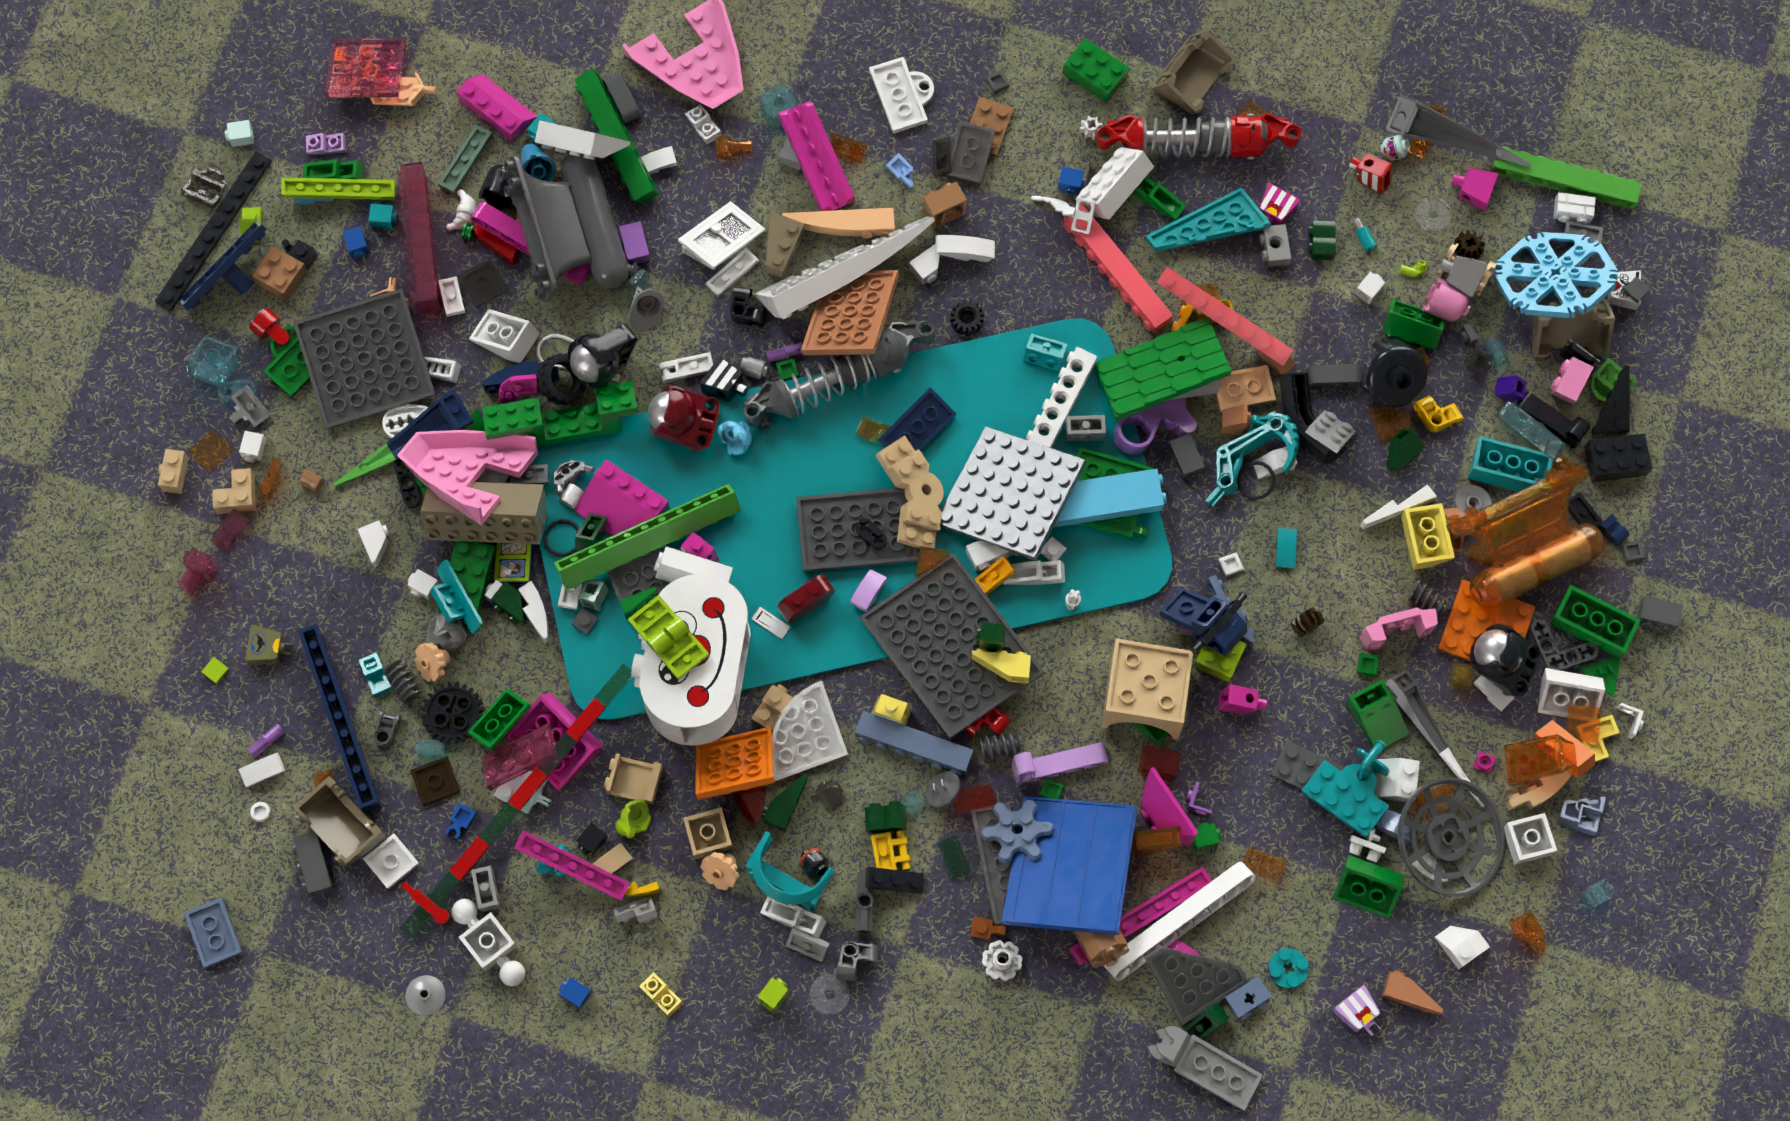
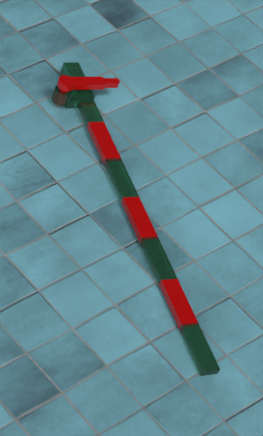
[400,664,632,939]

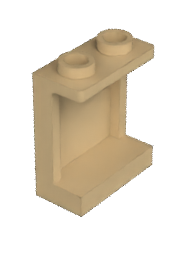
[604,754,663,805]

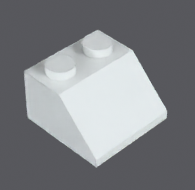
[1374,758,1420,803]

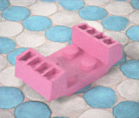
[1360,608,1438,650]

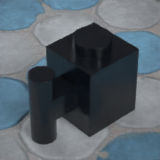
[282,239,318,271]

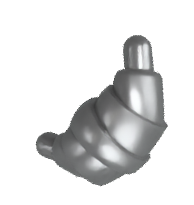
[553,460,594,496]

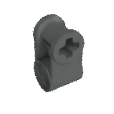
[373,710,402,750]

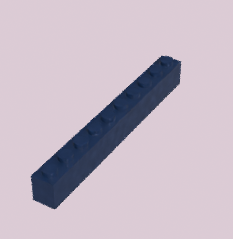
[298,624,382,813]

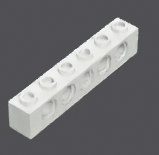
[1025,347,1097,448]

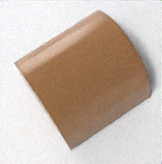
[299,469,325,493]

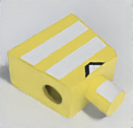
[872,694,912,726]

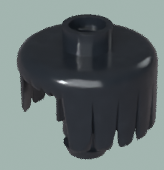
[1359,338,1428,408]

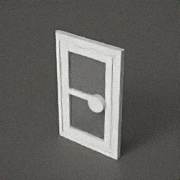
[678,201,766,269]

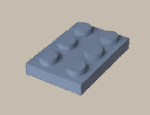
[184,897,243,969]

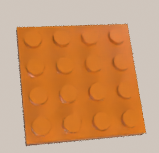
[1437,579,1535,662]
[696,727,775,800]

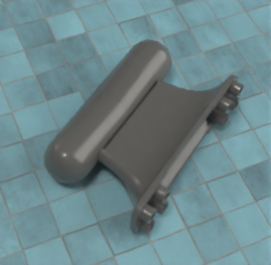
[499,153,629,302]

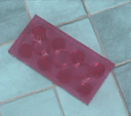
[481,723,557,791]

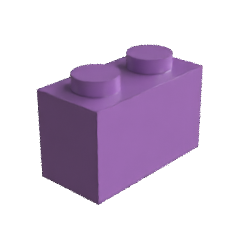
[618,221,650,264]

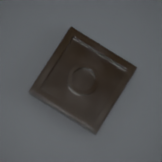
[410,756,461,807]

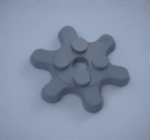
[980,800,1054,864]

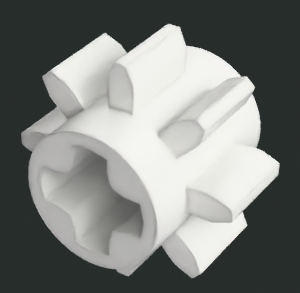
[1080,116,1103,140]

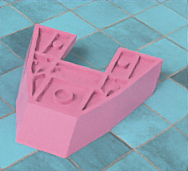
[622,0,744,109]
[397,430,538,526]

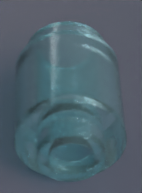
[1483,337,1508,366]
[415,739,445,760]

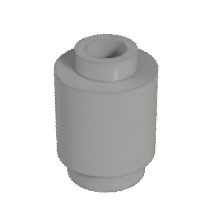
[740,357,769,380]

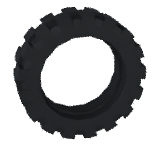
[536,353,586,405]

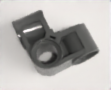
[836,941,879,982]

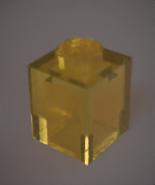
[1448,663,1473,689]

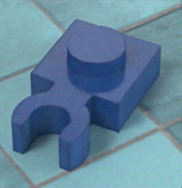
[445,803,477,840]

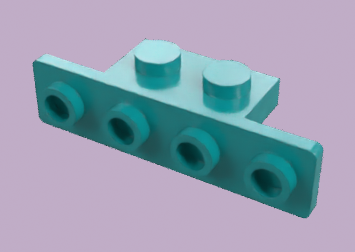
[430,560,483,634]

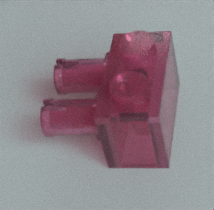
[177,547,221,595]

